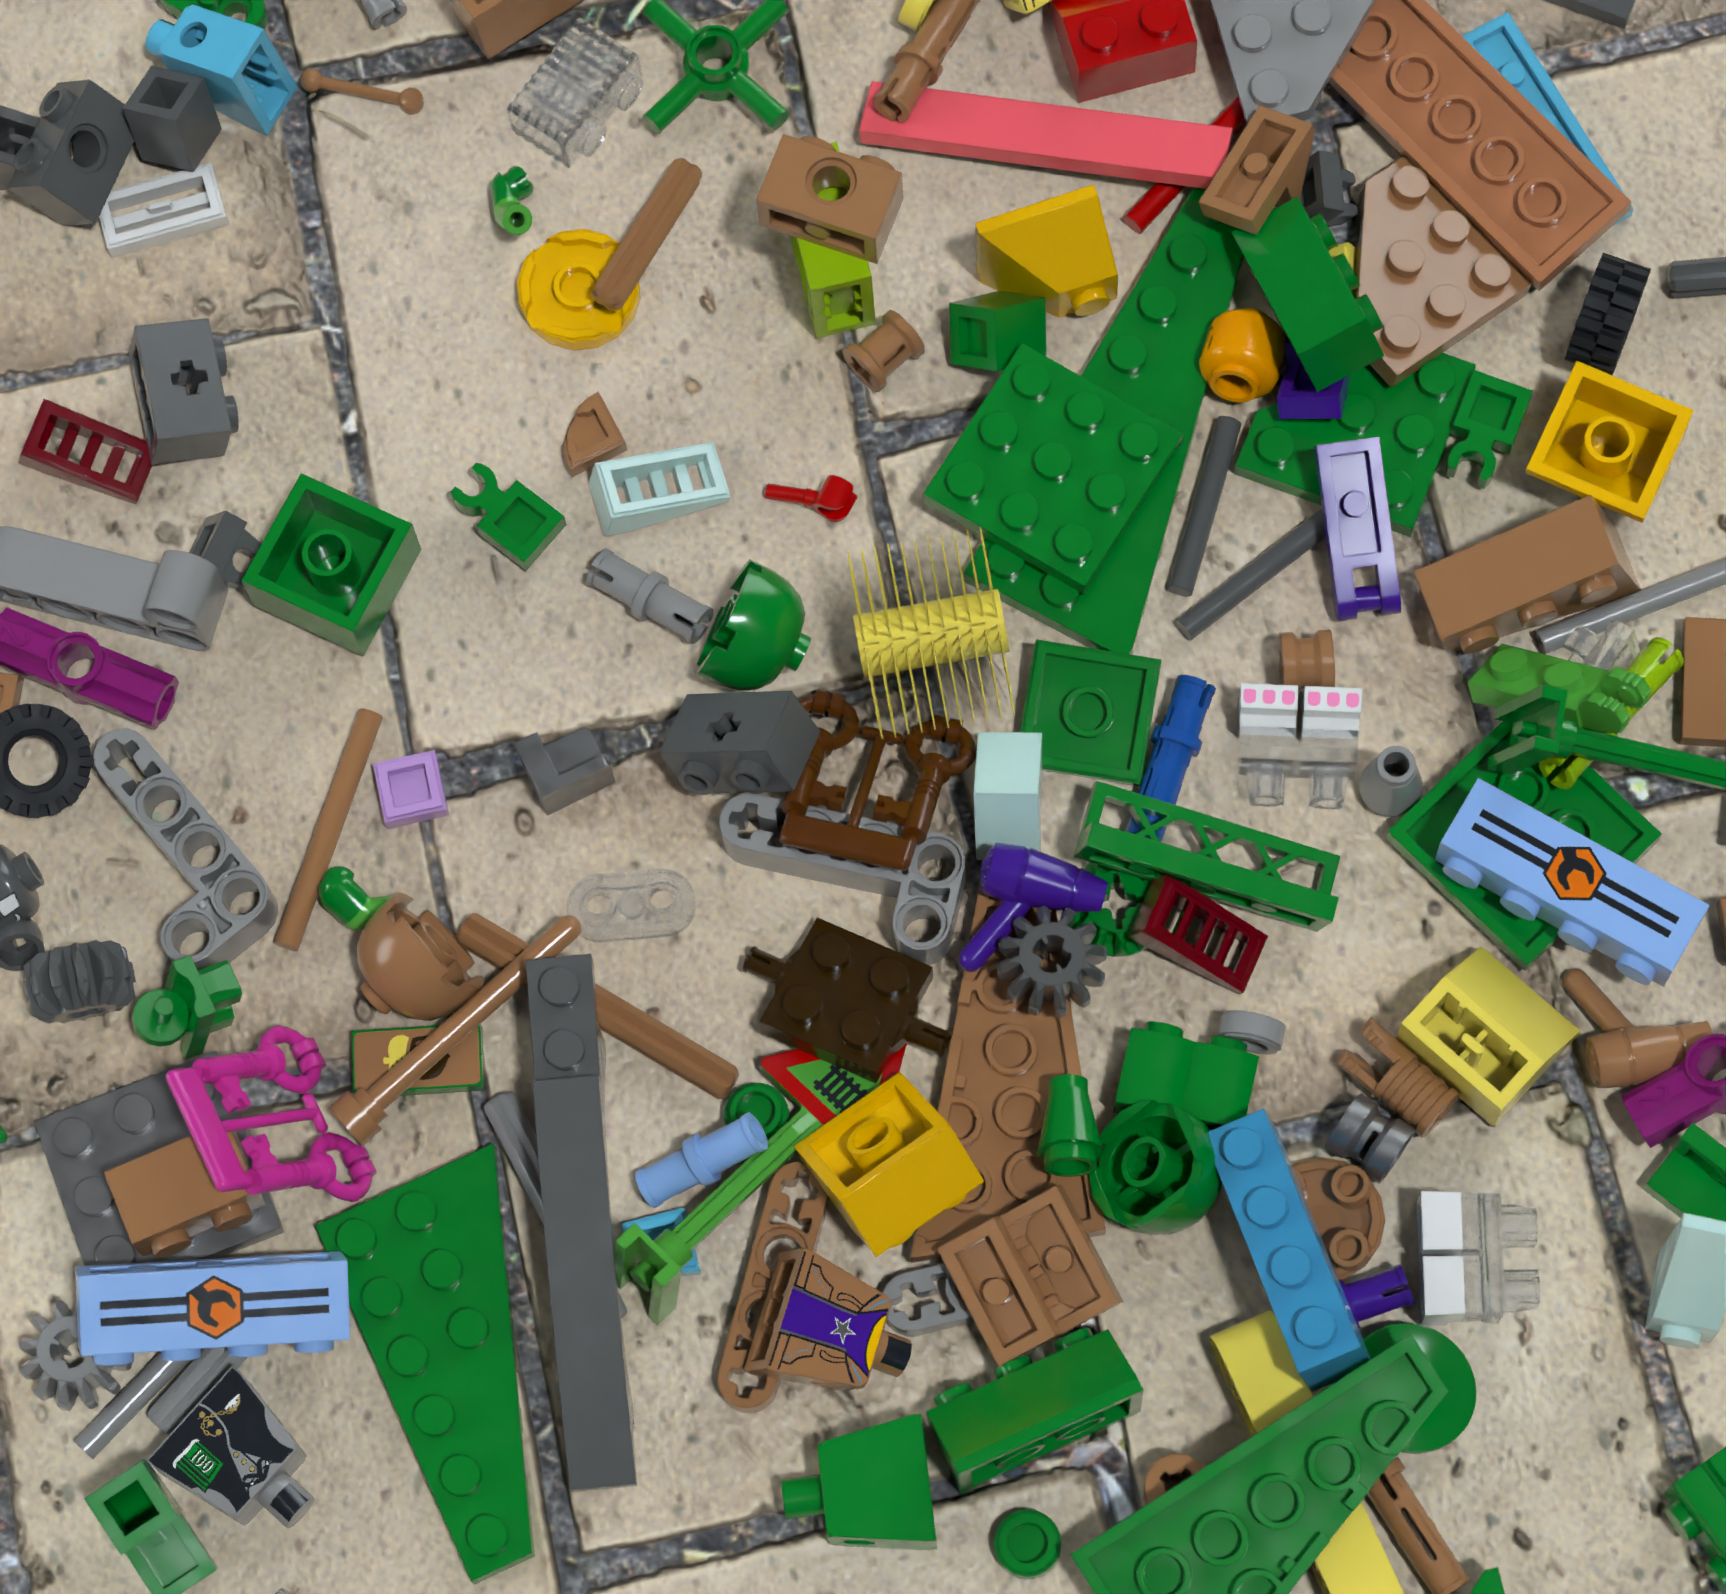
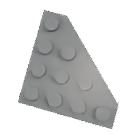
[1209,0,1376,125]

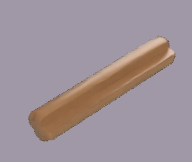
[593,158,702,311]

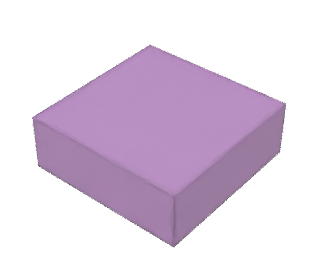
[373,750,449,829]

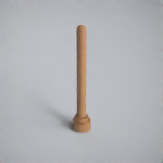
[328,915,582,1146]

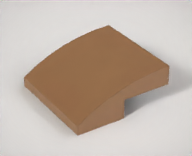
[937,1185,1124,1367]

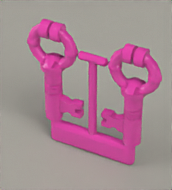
[166,1025,377,1202]

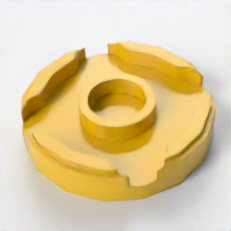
[517,229,641,351]

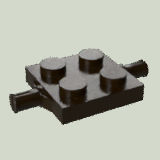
[742,917,952,1083]

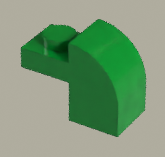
[84,1459,218,1594]

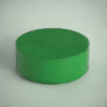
[994,1510,1061,1580]

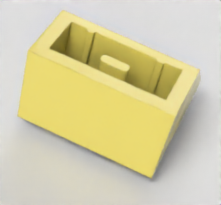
[1396,946,1580,1127]

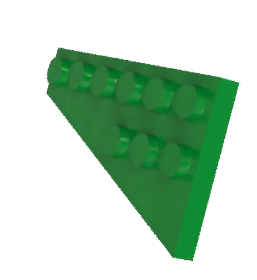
[315,1143,535,1585]
[1070,1334,1448,1594]

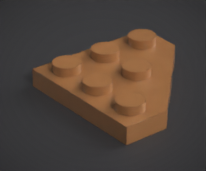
[1354,155,1532,388]

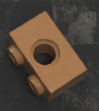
[756,134,904,264]

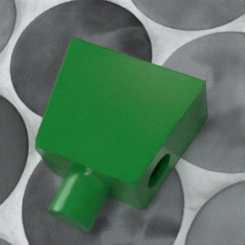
[781,1414,937,1550]

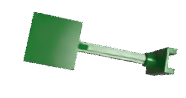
[1487,684,1726,791]

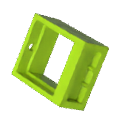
[790,142,876,339]

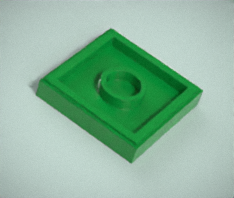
[1020,639,1162,786]

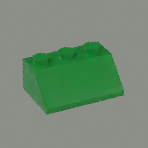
[926,1328,1143,1494]

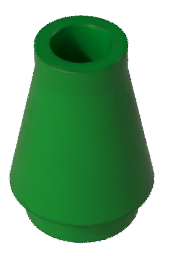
[1037,1074,1103,1177]

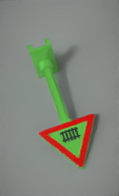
[614,1042,907,1326]

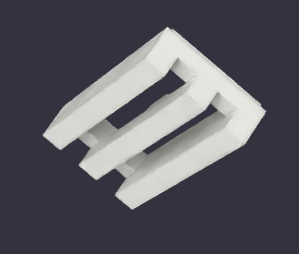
[99,163,229,258]

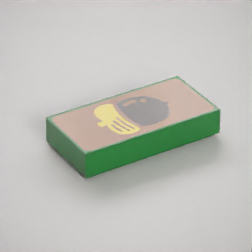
[352,1024,485,1096]

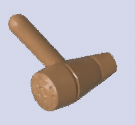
[1563,968,1713,1088]

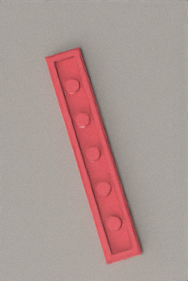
[859,81,1233,189]

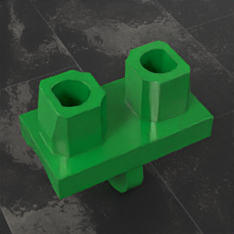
[132,955,242,1060]

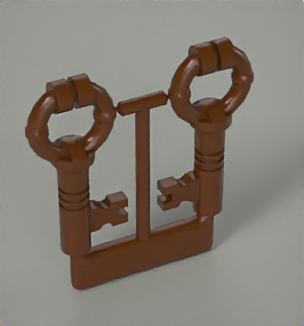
[780,689,977,871]

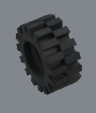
[1565,253,1651,375]
[0,704,93,818]

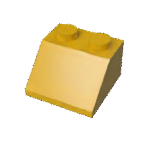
[1525,361,1694,523]
[793,1072,984,1257]

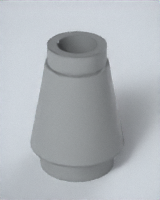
[1359,746,1423,816]

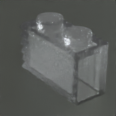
[507,18,643,168]

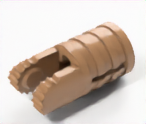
[1335,1017,1461,1138]

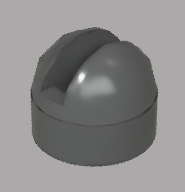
[0,918,45,971]

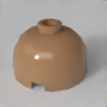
[357,892,484,1021]

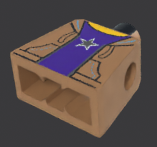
[743,1248,912,1390]

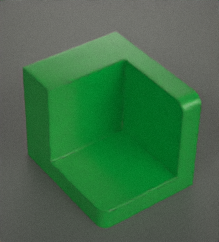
[949,291,1047,372]

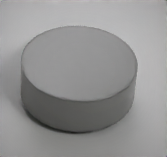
[1218,1010,1286,1054]

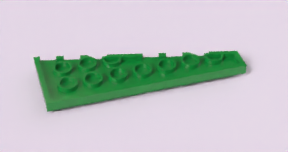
[963,187,1244,655]

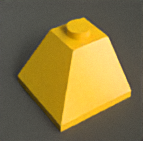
[975,184,1118,318]

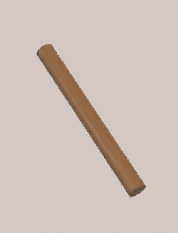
[274,708,383,951]

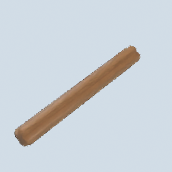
[457,913,739,1099]

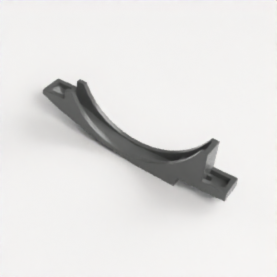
[526,954,637,1492]

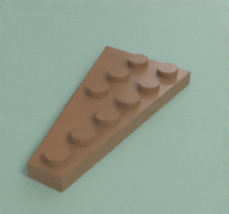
[910,883,1106,1263]

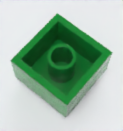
[241,473,422,656]

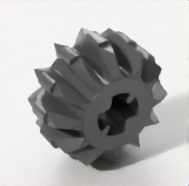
[997,906,1107,1018]
[23,940,136,1024]

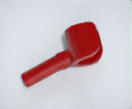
[765,475,857,522]

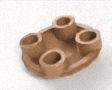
[1292,1157,1386,1280]

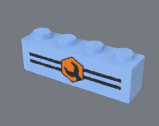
[1435,778,1710,987]
[75,1251,350,1365]

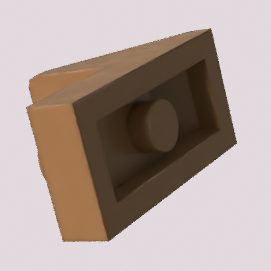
[1199,105,1315,235]

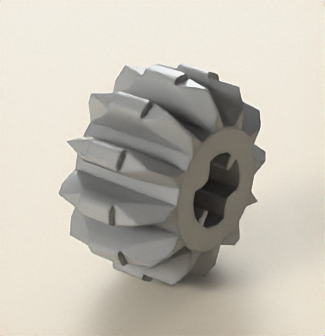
[19,1300,132,1411]

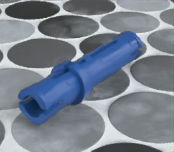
[1125,675,1216,842]

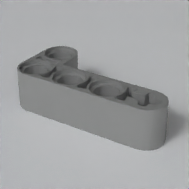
[0,526,228,651]
[93,728,278,970]
[719,793,966,966]

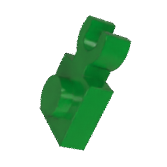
[1446,370,1533,489]
[450,463,567,571]

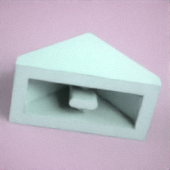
[974,732,1042,860]

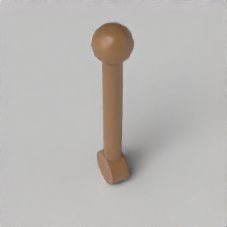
[300,68,424,115]

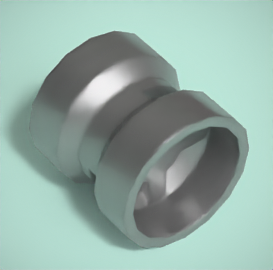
[1325,1093,1416,1184]

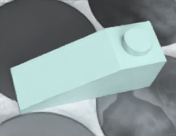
[1645,1213,1726,1348]

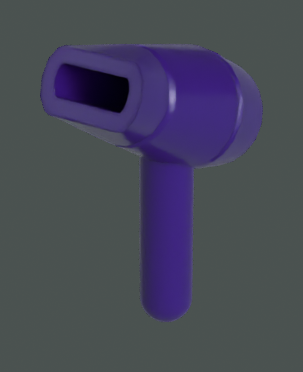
[959,843,1108,972]

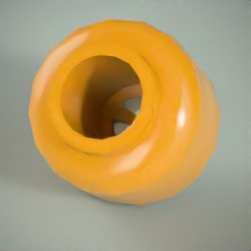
[1199,308,1286,403]

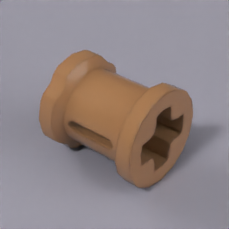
[842,310,925,392]

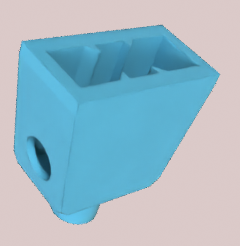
[146,5,298,136]

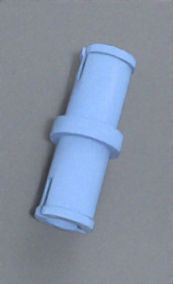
[635,1112,768,1208]

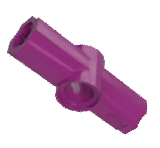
[0,607,179,730]
[1621,1034,1726,1148]

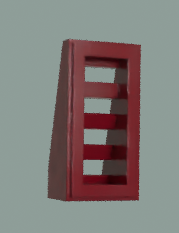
[19,399,153,504]
[1128,874,1268,994]

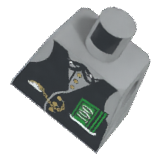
[146,1365,314,1528]

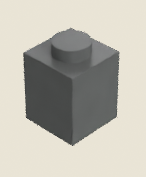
[123,66,222,172]

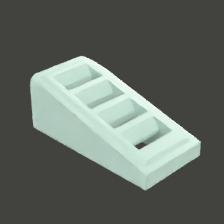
[589,442,731,536]

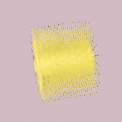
[847,527,1015,739]

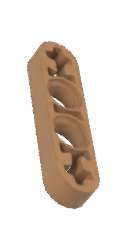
[718,1161,829,1413]

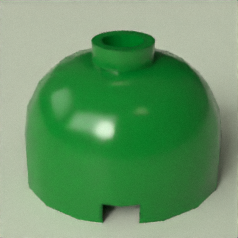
[696,559,811,690]
[1089,1100,1222,1235]

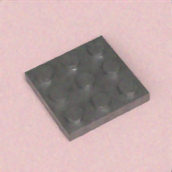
[34,1051,285,1266]

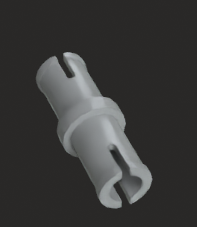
[586,549,713,644]

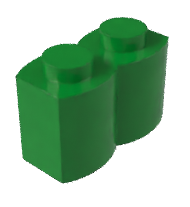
[1113,1021,1259,1131]

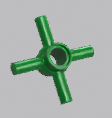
[643,0,790,133]

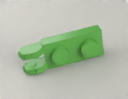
[1468,643,1652,735]

